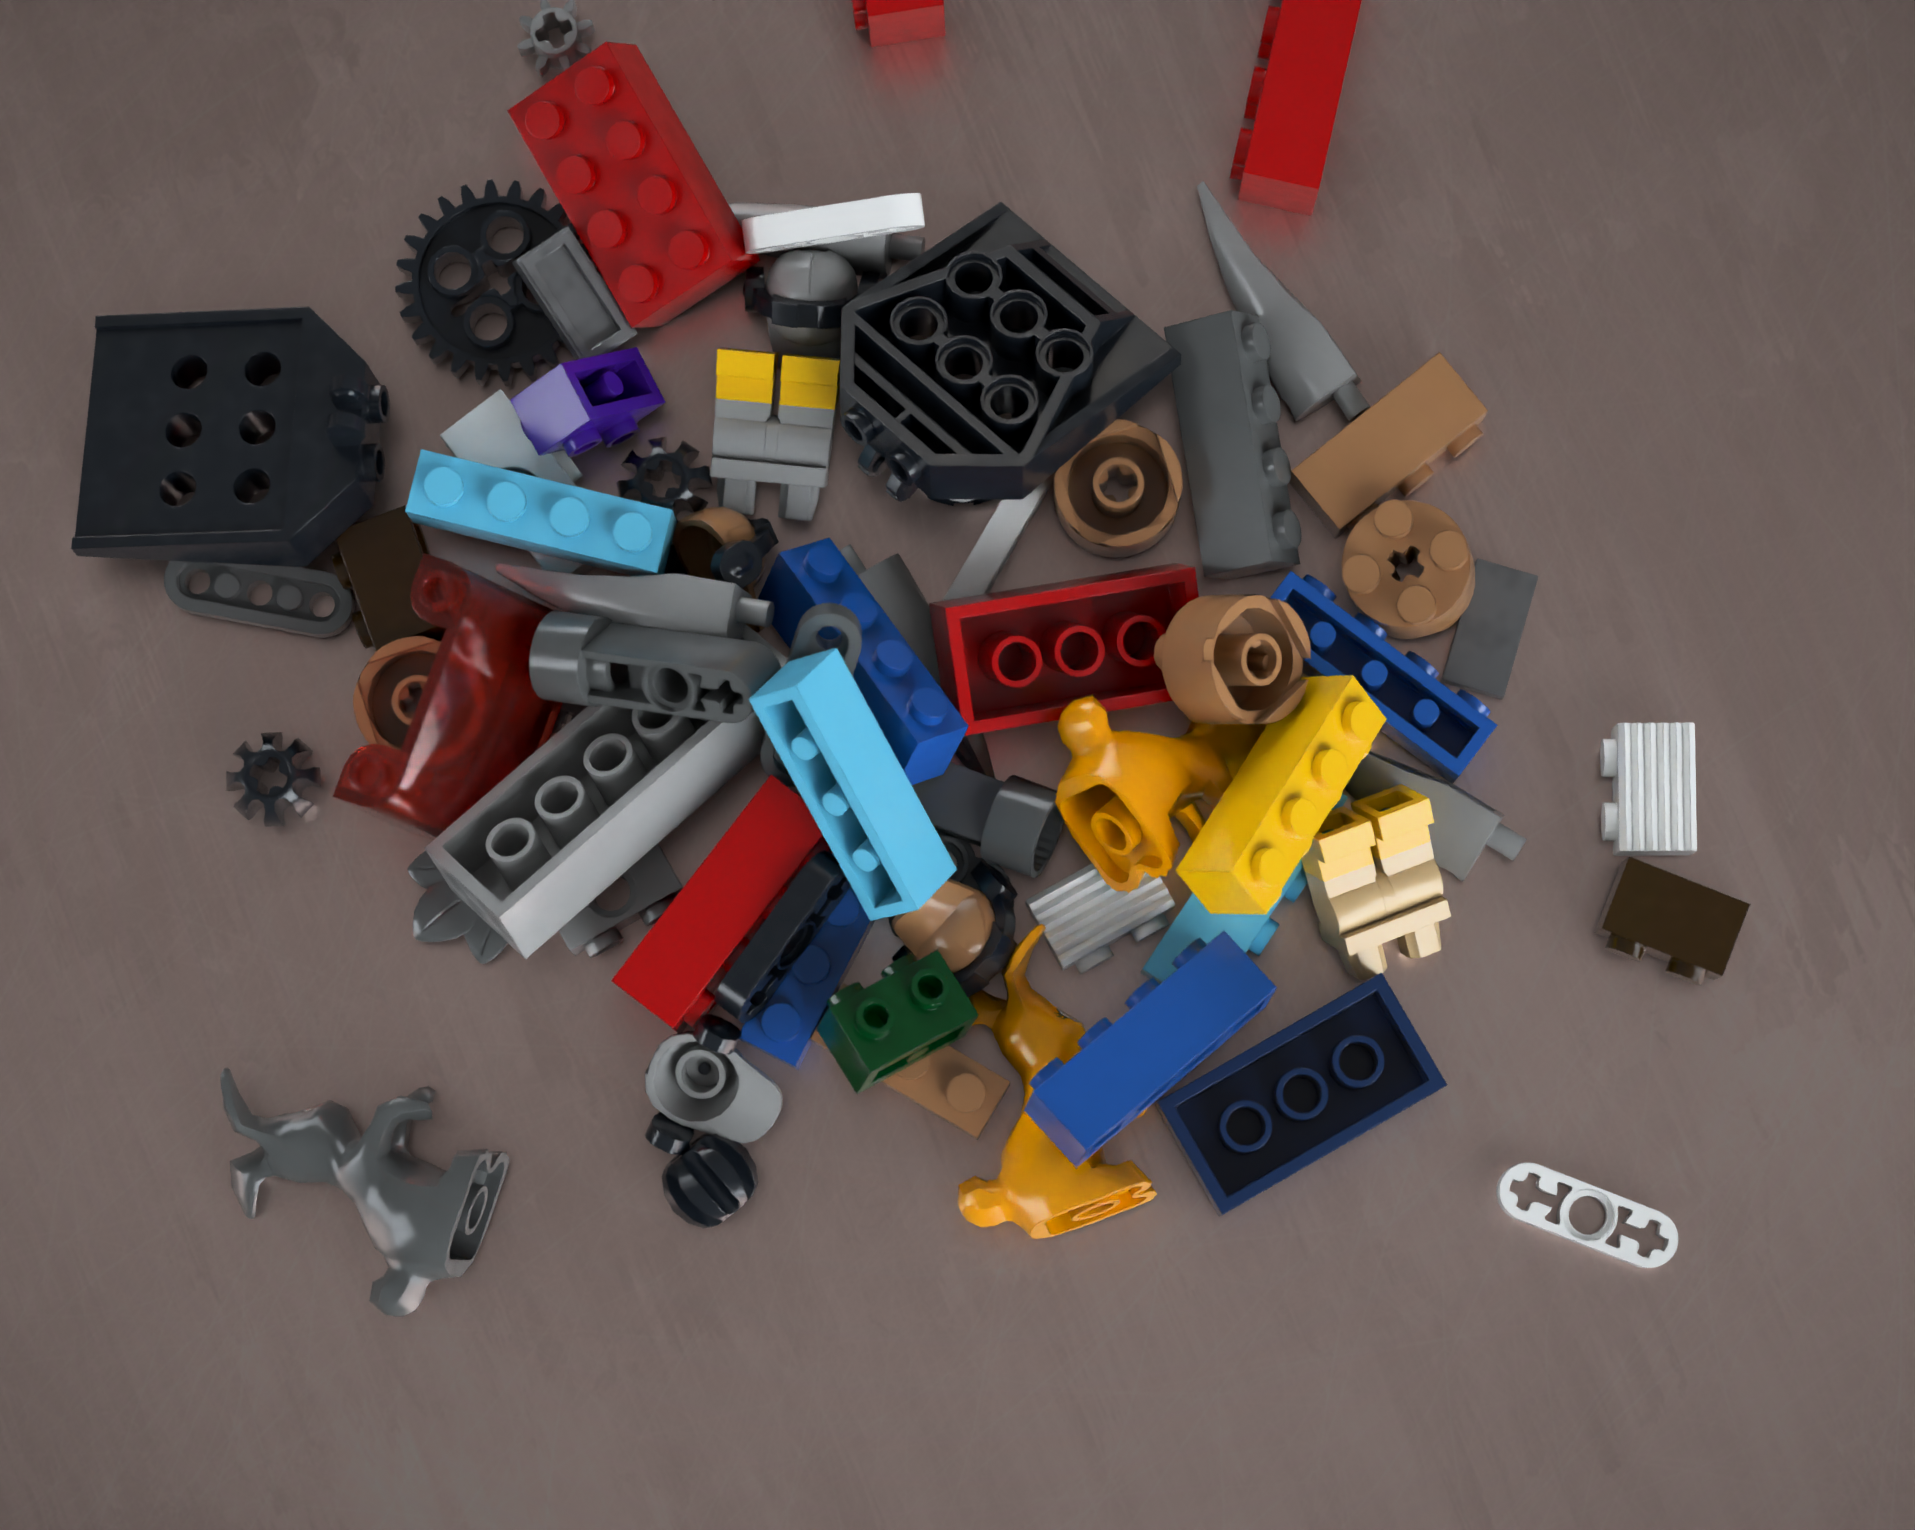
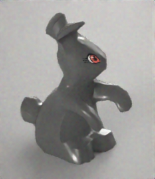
[220,1068,510,1316]

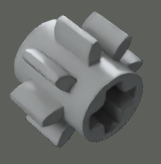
[517,0,595,77]

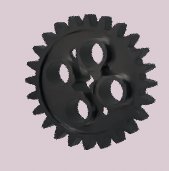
[395,179,602,387]

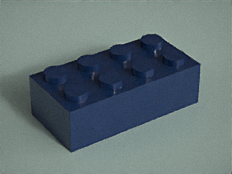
[1155,973,1447,1216]

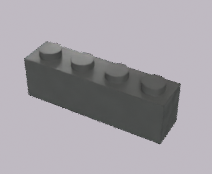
[1164,310,1302,579]

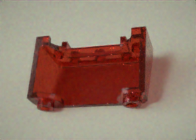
[332,553,563,840]

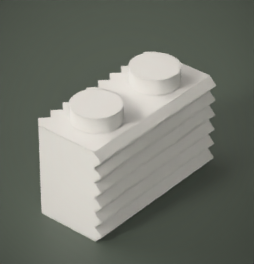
[1600,722,1697,856]
[1025,864,1176,974]

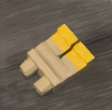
[1301,784,1451,980]

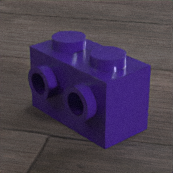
[510,347,666,457]

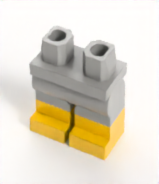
[710,347,840,521]

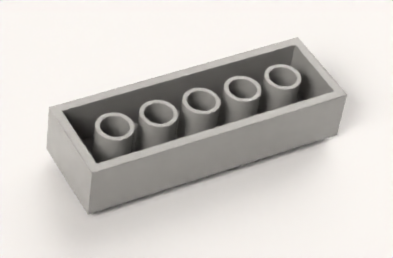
[424,624,787,959]

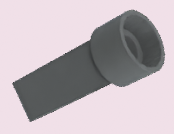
[529,610,781,723]
[912,762,1064,878]

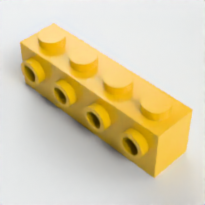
[1175,675,1386,915]

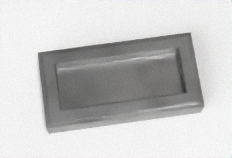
[512,226,638,360]
[1441,558,1538,700]

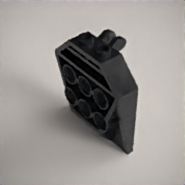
[840,202,1181,502]
[71,306,390,567]

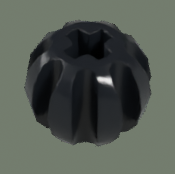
[617,437,712,523]
[226,732,321,827]
[662,1133,758,1228]

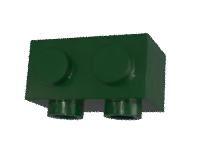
[817,950,979,1094]

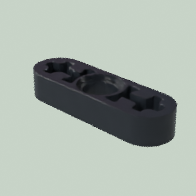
[715,850,850,1023]

